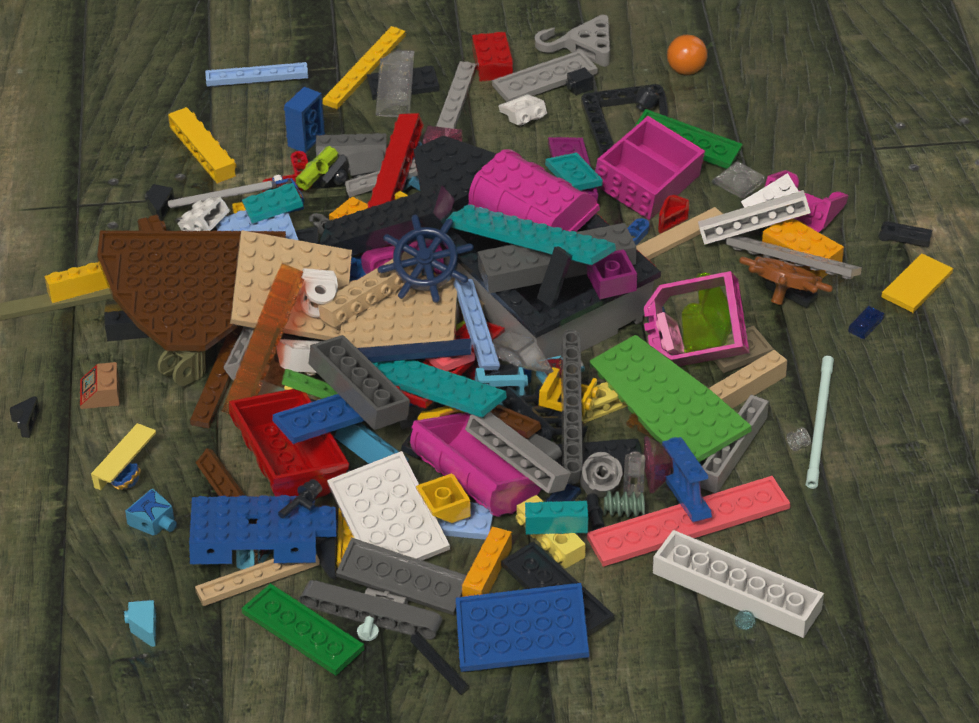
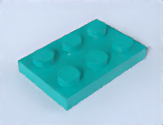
[545,152,603,190]
[242,183,303,224]

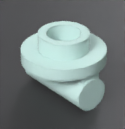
[357,616,379,641]

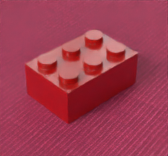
[472,32,513,81]

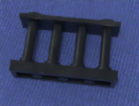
[502,384,588,442]

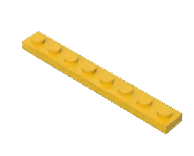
[323,26,406,109]

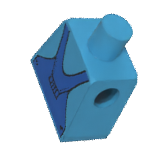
[125,489,177,535]

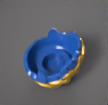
[111,463,141,490]

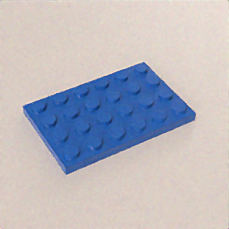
[456,583,589,672]

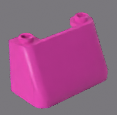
[765,170,849,232]
[361,238,444,274]

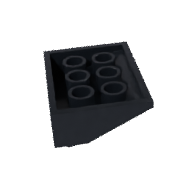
[104,300,149,342]

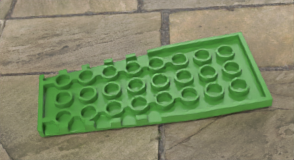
[590,335,752,462]

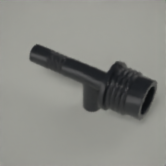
[278,479,322,519]

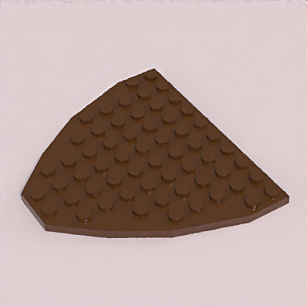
[97,231,286,351]

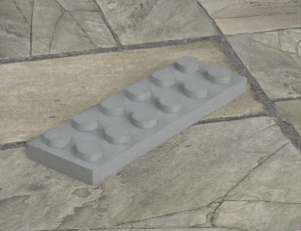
[492,50,597,102]

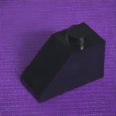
[145,184,174,221]

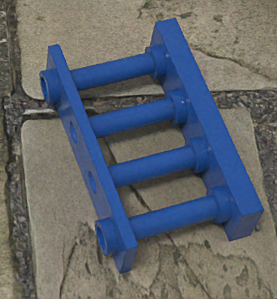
[662,437,712,522]

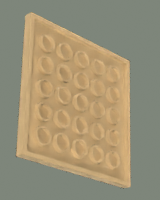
[230,230,352,340]
[340,274,458,348]

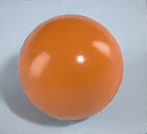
[667,35,707,75]

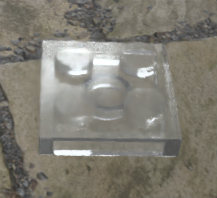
[715,161,765,199]

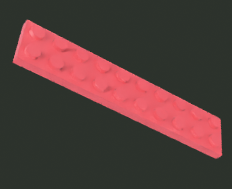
[587,476,790,567]

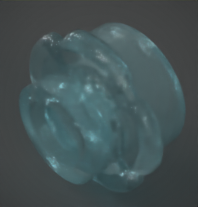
[735,610,756,630]

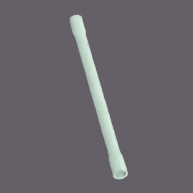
[806,356,834,488]

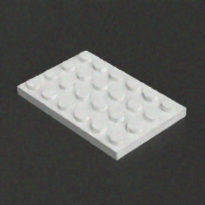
[327,451,450,560]

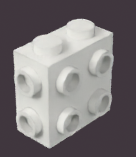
[177,197,230,231]

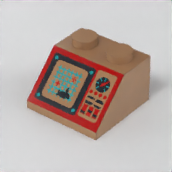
[80,362,120,409]

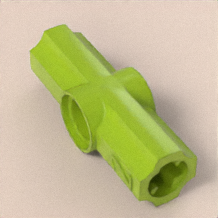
[295,146,338,190]

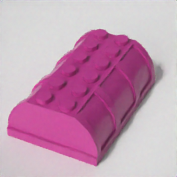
[468,149,600,232]
[410,412,542,517]

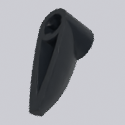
[316,528,338,580]

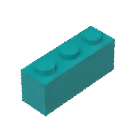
[525,501,588,534]

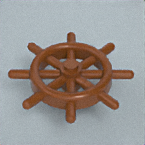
[739,256,833,305]

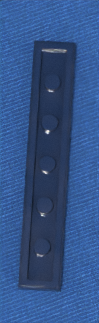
[357,338,472,363]

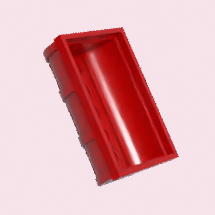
[229,389,349,499]

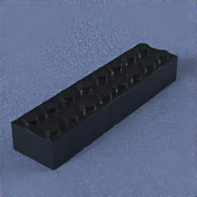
[319,185,454,256]

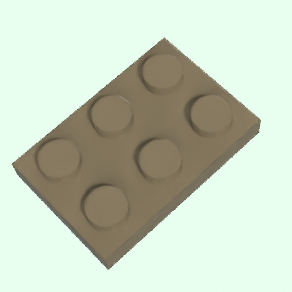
[704,326,774,373]

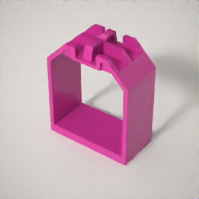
[644,271,750,366]

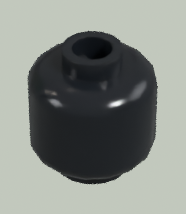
[634,85,659,111]

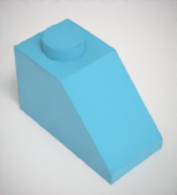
[124,600,156,647]

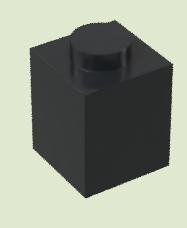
[566,67,593,96]

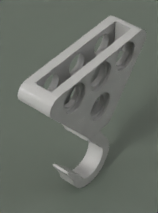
[535,15,610,66]

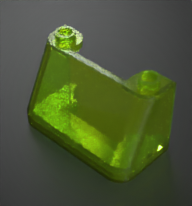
[682,273,732,353]

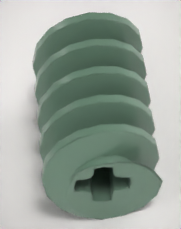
[604,491,645,518]

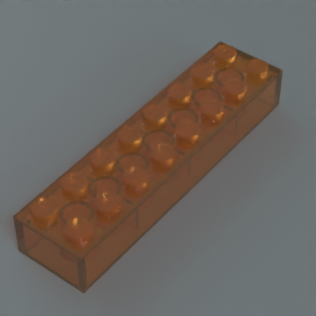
[221,263,304,414]

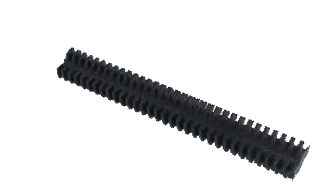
[410,631,469,695]

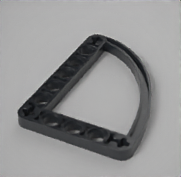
[581,84,668,157]

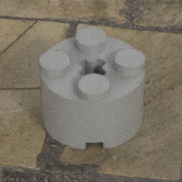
[580,452,622,498]

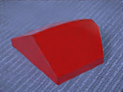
[658,195,689,234]

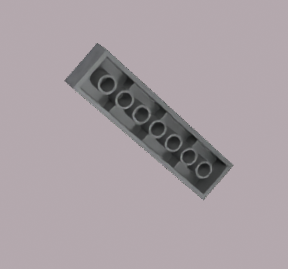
[478,223,636,294]

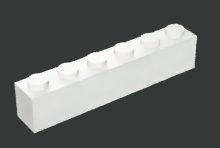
[698,190,810,245]

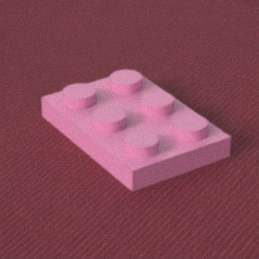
[656,312,686,355]

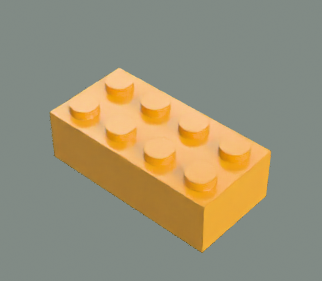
[762,218,844,279]

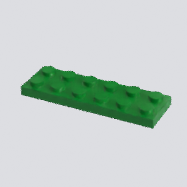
[634,109,742,169]
[242,583,364,676]

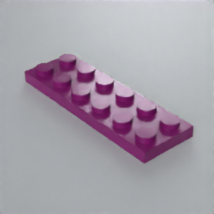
[548,137,598,201]

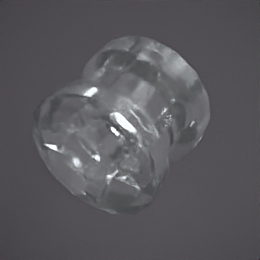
[786,427,811,451]

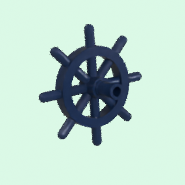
[377,215,474,303]

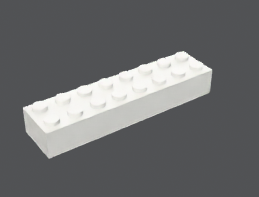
[653,530,824,638]

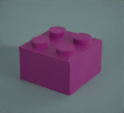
[587,249,637,299]

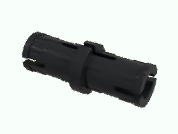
[585,493,605,531]

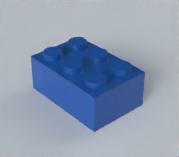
[284,87,325,153]

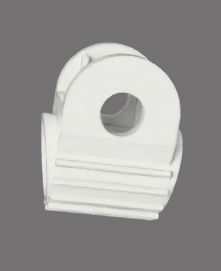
[298,268,338,318]

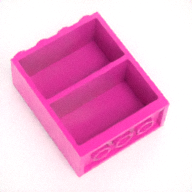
[595,116,705,220]

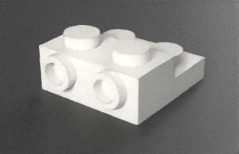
[498,94,547,126]

